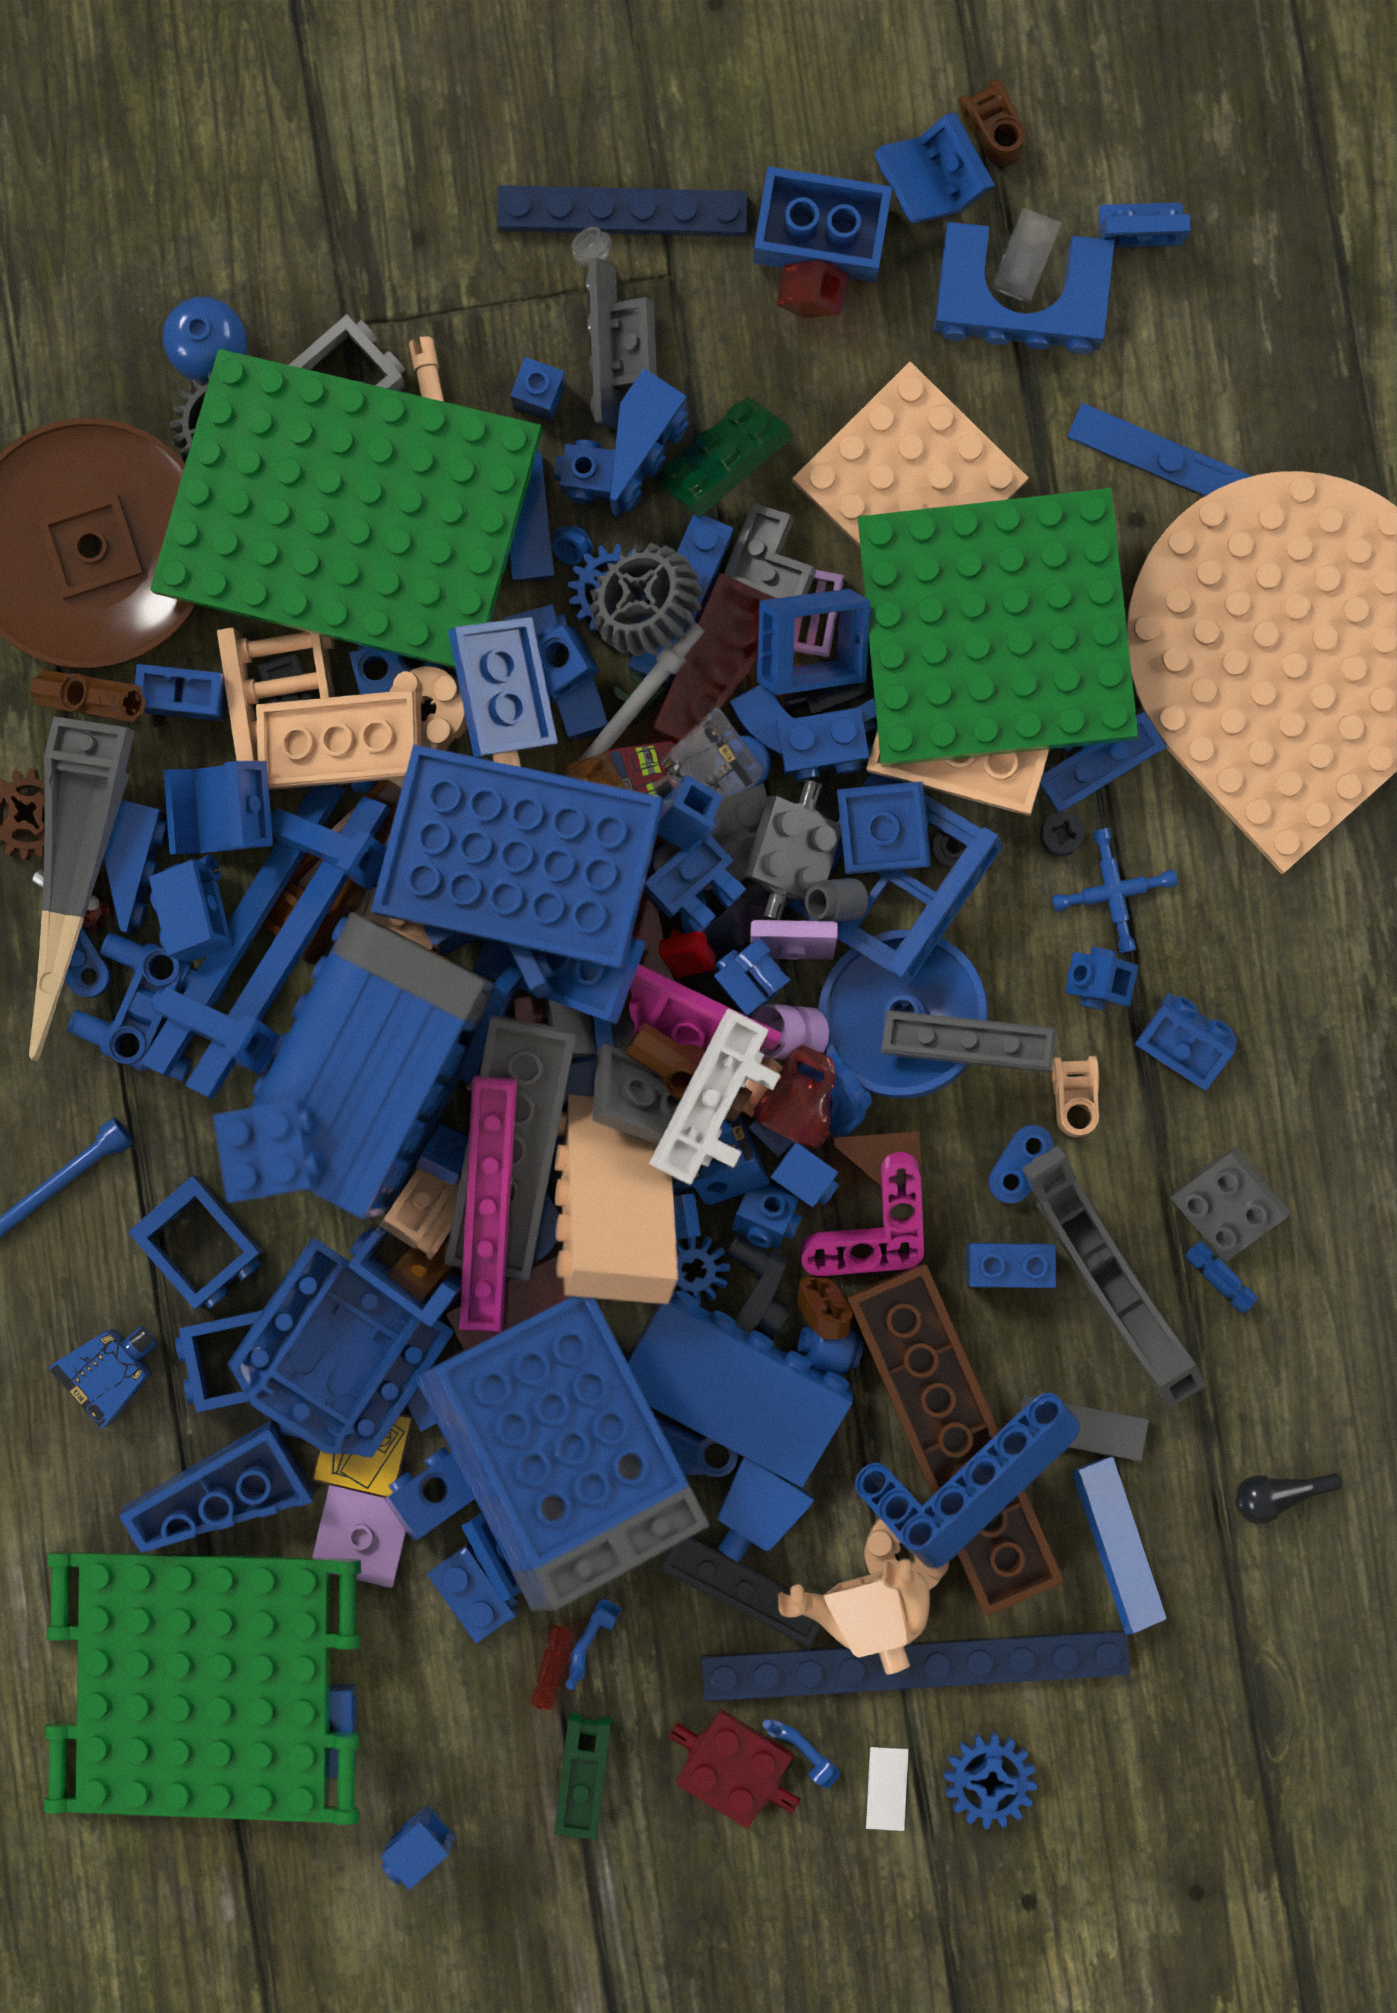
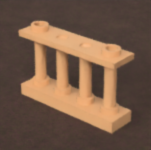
[217,627,349,785]

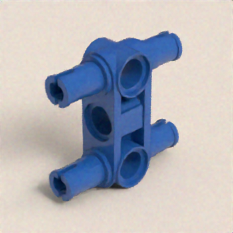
[66,932,228,1082]

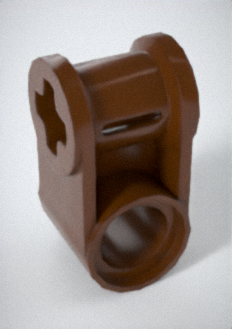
[958,79,1025,167]

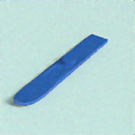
[1067,403,1252,496]

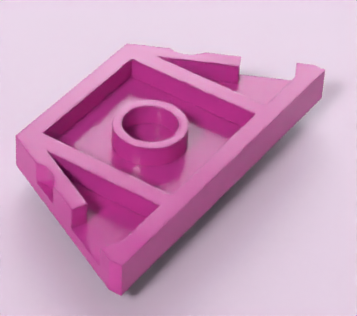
[629,964,781,1052]

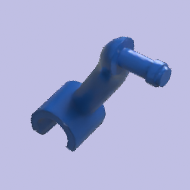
[566,1599,621,1690]
[763,1719,840,1789]

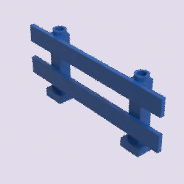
[141,784,391,1100]

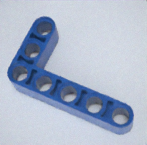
[855,1393,1080,1568]

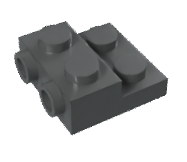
[704,783,767,894]

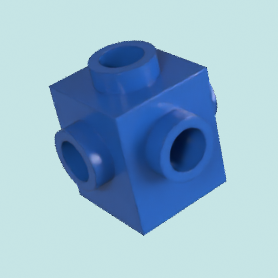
[554,440,615,504]
[1065,947,1138,1011]
[732,1184,802,1250]

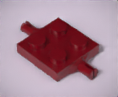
[668,1708,801,1829]

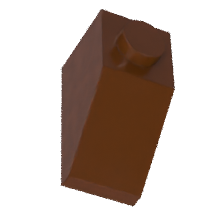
[832,1131,923,1190]

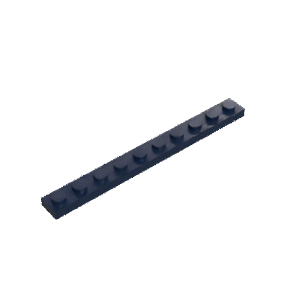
[702,1630,1130,1701]

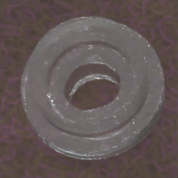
[572,227,612,266]

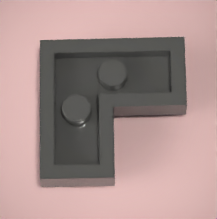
[722,503,816,599]

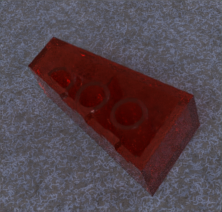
[648,573,776,749]

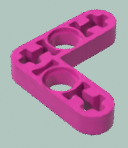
[800,1152,924,1276]

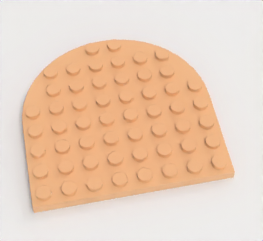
[1126,471,1397,874]

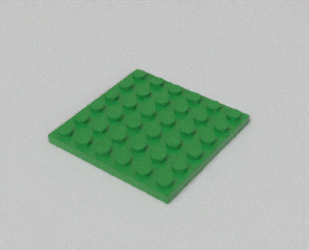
[857,488,1138,767]

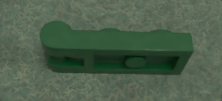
[554,1712,612,1840]

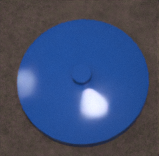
[818,930,989,1099]

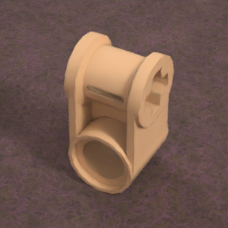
[1052,1056,1099,1138]

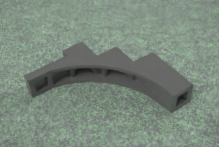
[1021,1146,1206,1409]

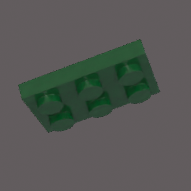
[654,396,794,518]

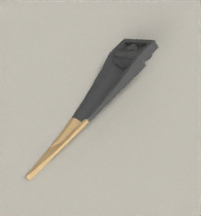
[29,716,135,1061]

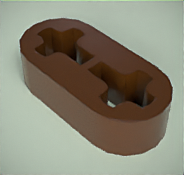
[797,1275,853,1340]

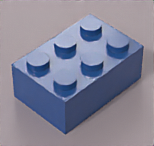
[753,166,892,283]

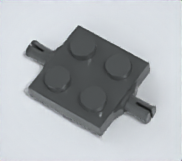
[743,780,841,921]

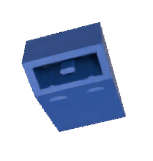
[610,368,689,519]

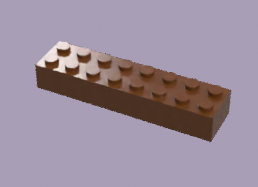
[845,1263,1065,1617]

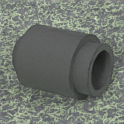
[805,878,868,922]

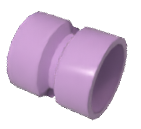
[752,1004,829,1061]

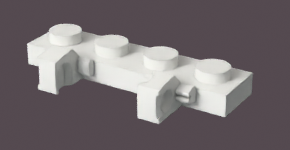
[649,1009,780,1185]

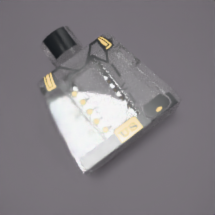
[655,706,764,799]

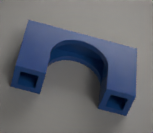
[934,222,1114,354]

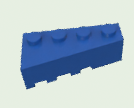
[119,1420,315,1553]

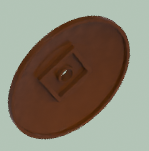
[0,418,198,669]

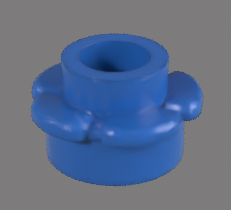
[552,525,593,565]

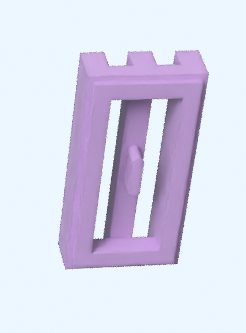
[793,570,844,659]

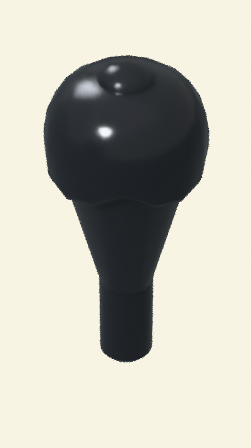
[1235,1473,1342,1524]

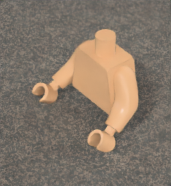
[778,1560,930,1674]

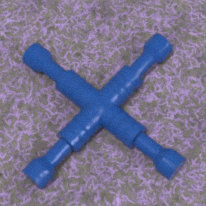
[1051,828,1178,954]

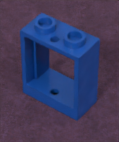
[757,589,872,695]
[128,1176,265,1309]
[175,1310,263,1413]

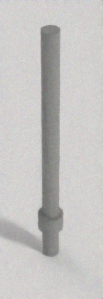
[565,624,704,781]

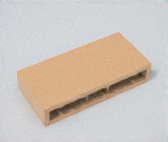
[554,1094,677,1304]

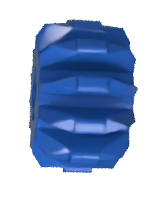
[674,1236,730,1306]

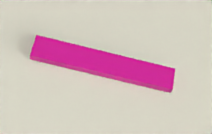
[460,1076,517,1332]

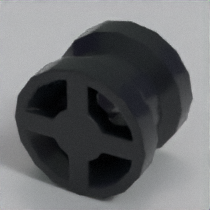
[1039,812,1085,857]

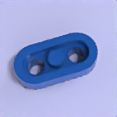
[65,926,111,998]
[988,1125,1054,1203]

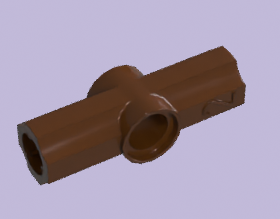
[30,670,146,722]
[624,1022,753,1122]

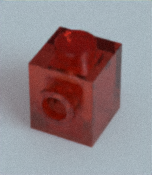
[776,260,848,318]

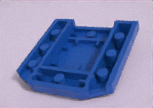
[228,1237,454,1457]

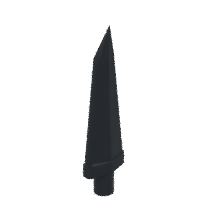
[783,667,874,716]

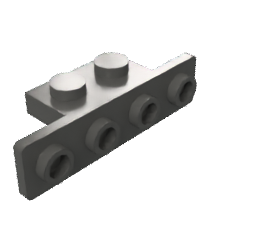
[586,257,657,431]

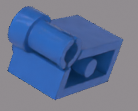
[149,855,232,963]
[714,938,791,1017]

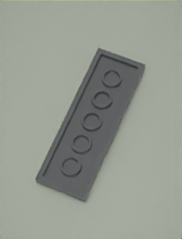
[445,1015,577,1281]

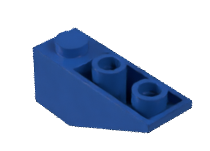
[104,800,168,935]

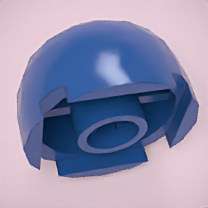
[163,296,248,383]

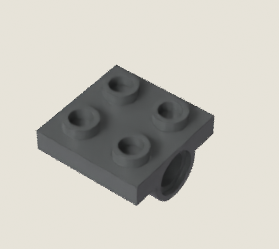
[1170,1147,1291,1262]

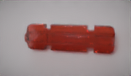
[531,1625,573,1710]

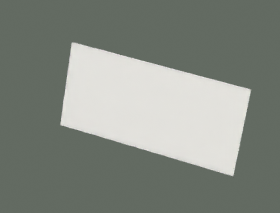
[866,1747,908,1831]

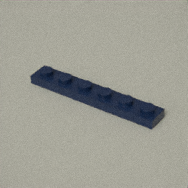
[497,185,747,237]

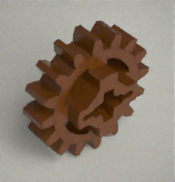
[0,768,45,861]

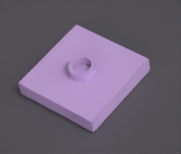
[750,920,837,960]
[312,1484,406,1588]

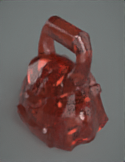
[754,1045,836,1148]

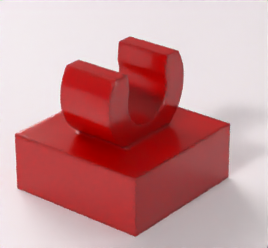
[658,928,716,978]

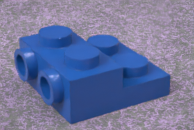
[213,1099,321,1203]

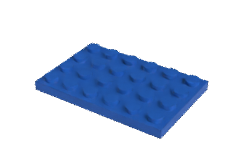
[371,744,665,970]

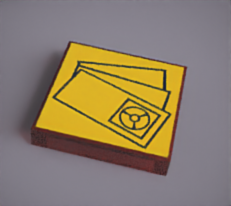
[311,1413,414,1498]

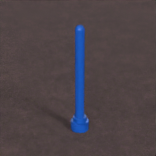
[0,1117,135,1238]

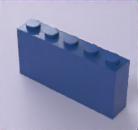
[625,1291,853,1487]

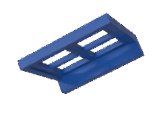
[786,773,1003,986]

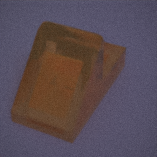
[388,1231,453,1302]

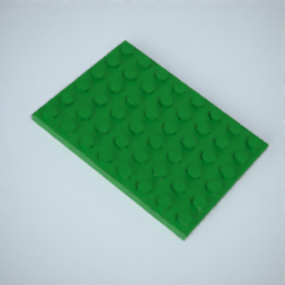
[150,348,543,669]

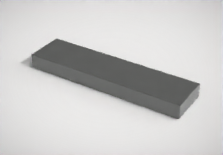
[881,1010,1058,1073]

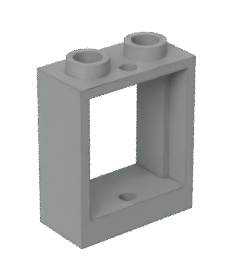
[289,314,406,392]

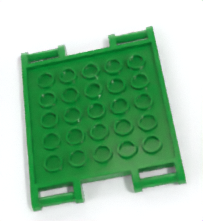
[44,1551,362,1825]

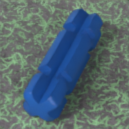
[1186,1242,1257,1313]

